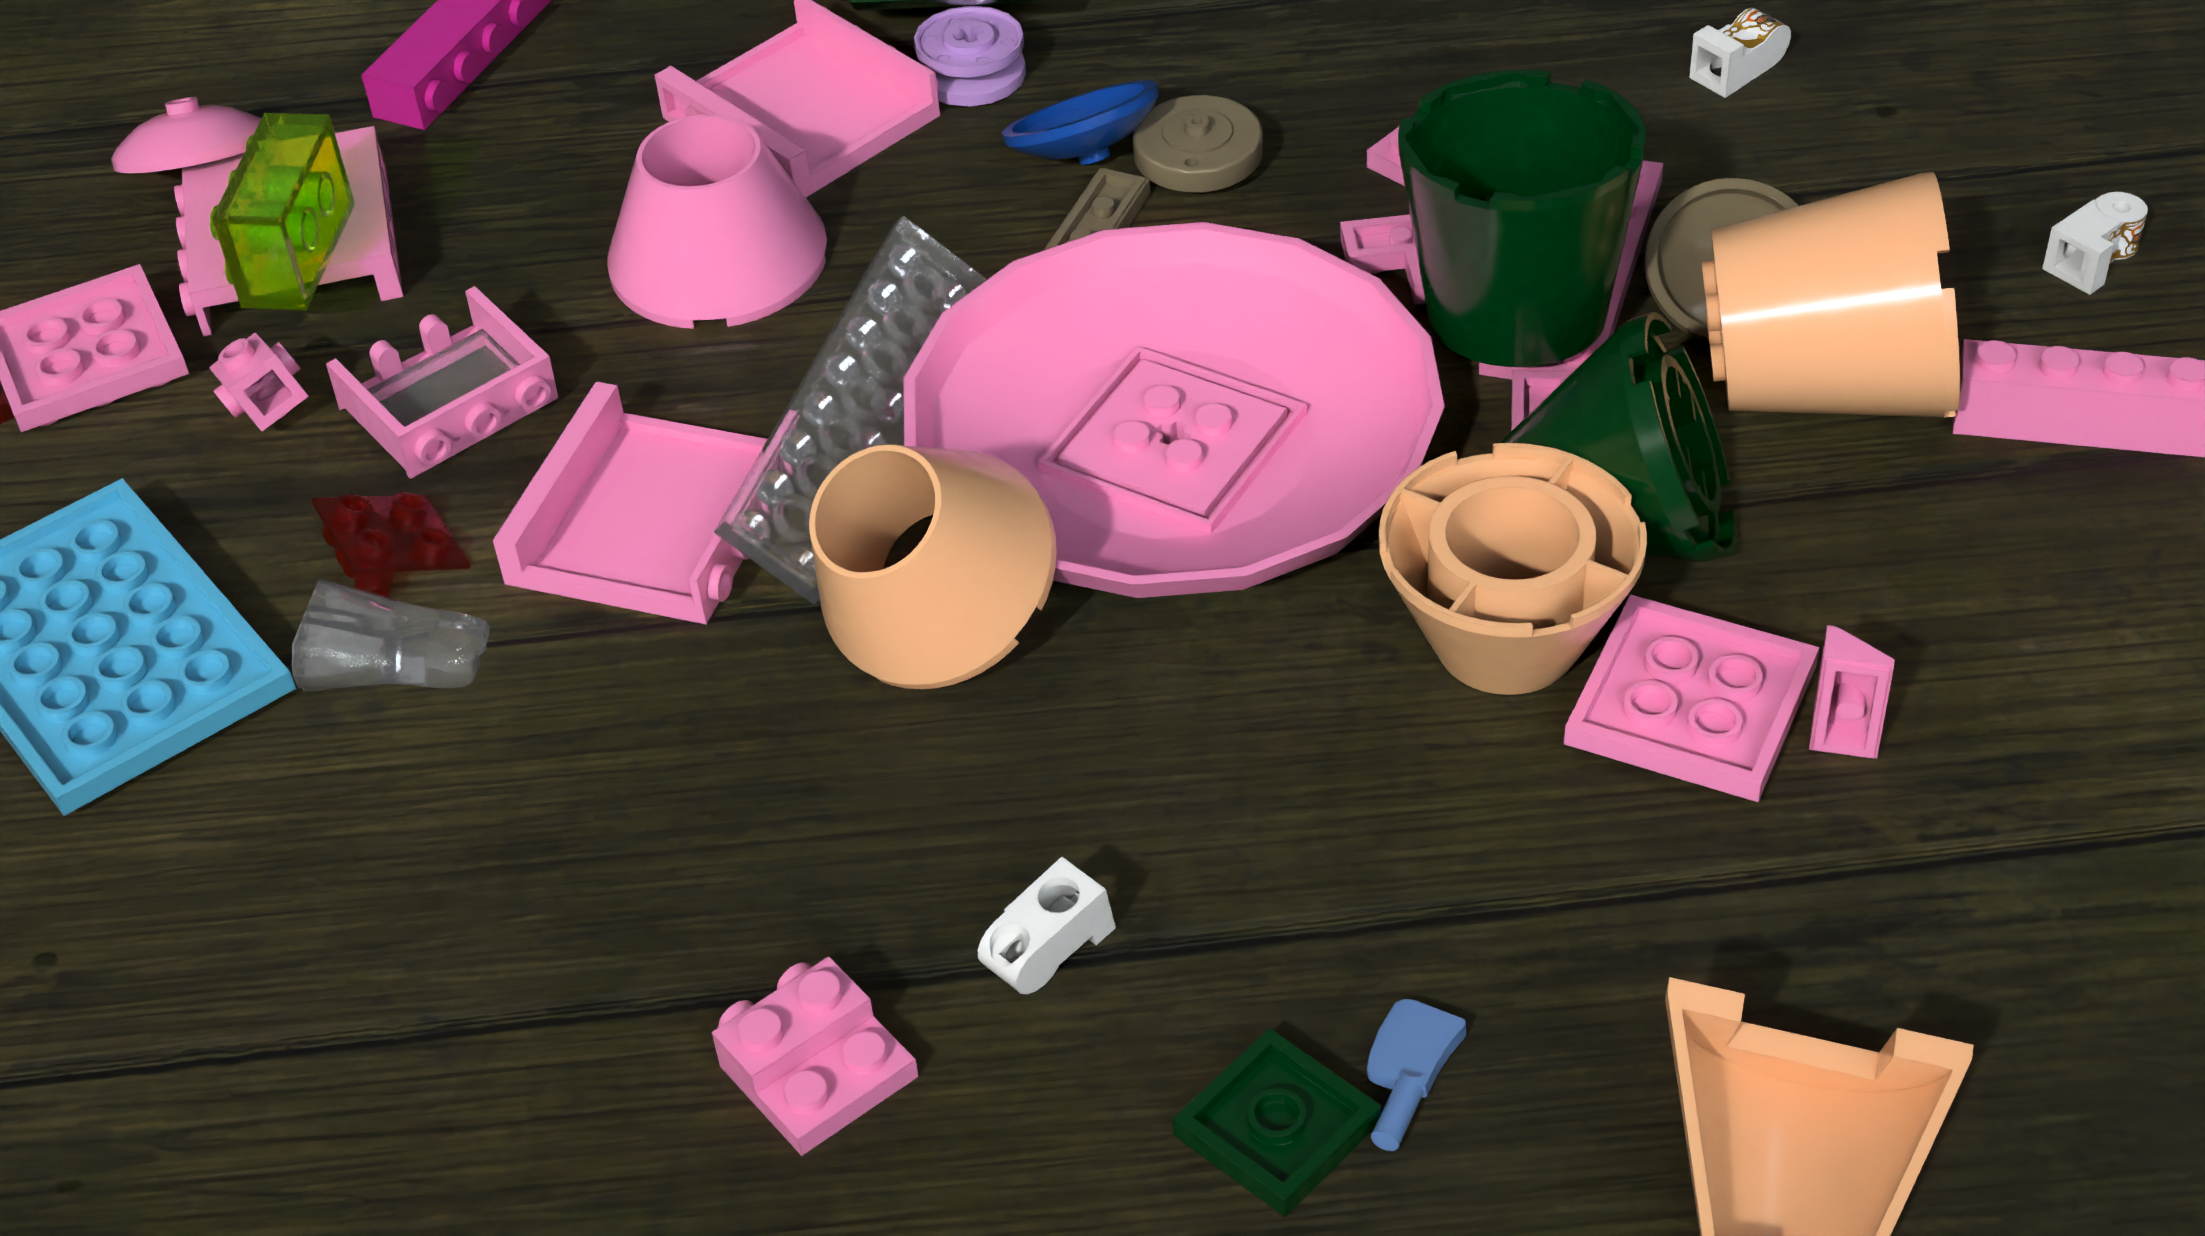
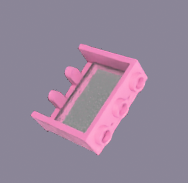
[326,286,559,479]

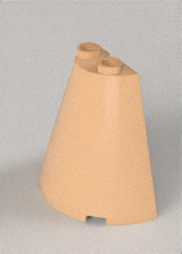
[1665,977,1974,1236]

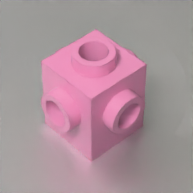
[209,332,309,431]

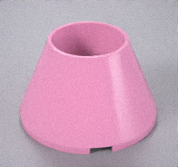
[607,114,827,329]

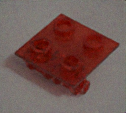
[311,492,470,603]

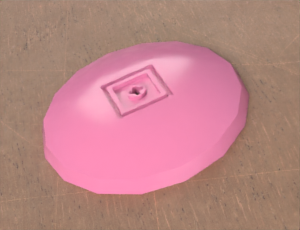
[903,222,1445,598]

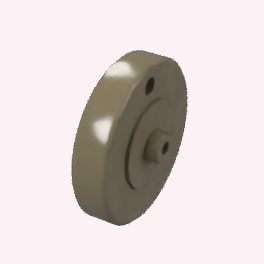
[1133,95,1263,193]

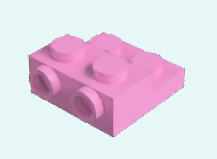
[712,956,919,1156]

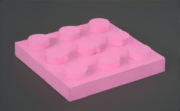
[0,264,189,432]
[1564,594,1820,802]

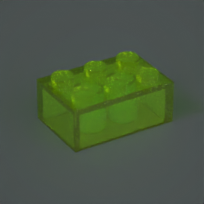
[210,113,355,310]

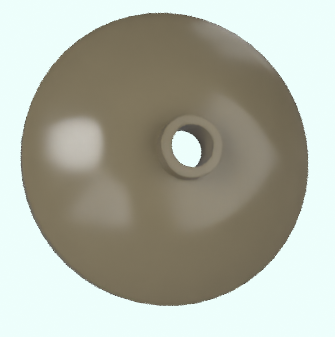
[1645,178,1799,343]

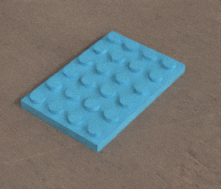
[0,478,296,816]

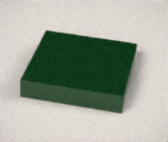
[1172,1028,1381,1217]

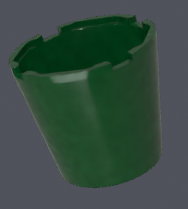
[1398,70,1646,367]

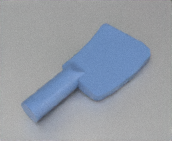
[1367,999,1467,1151]

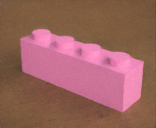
[1953,339,2205,457]

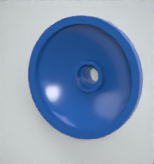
[1002,80,1159,165]

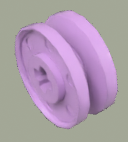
[914,6,1026,107]

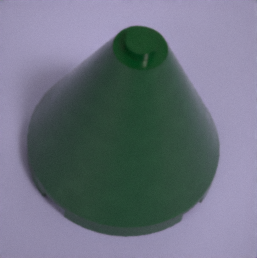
[1489,312,1737,563]

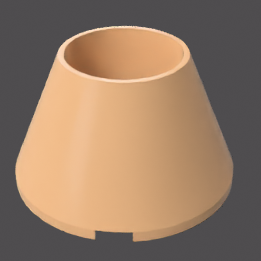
[1379,443,1647,695]
[809,445,1057,689]

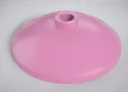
[111,97,274,173]

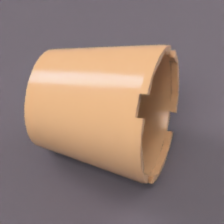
[1701,172,1960,418]

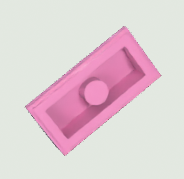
[1809,625,1895,759]

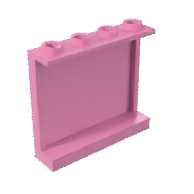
[655,0,940,197]
[174,126,403,336]
[493,382,803,625]

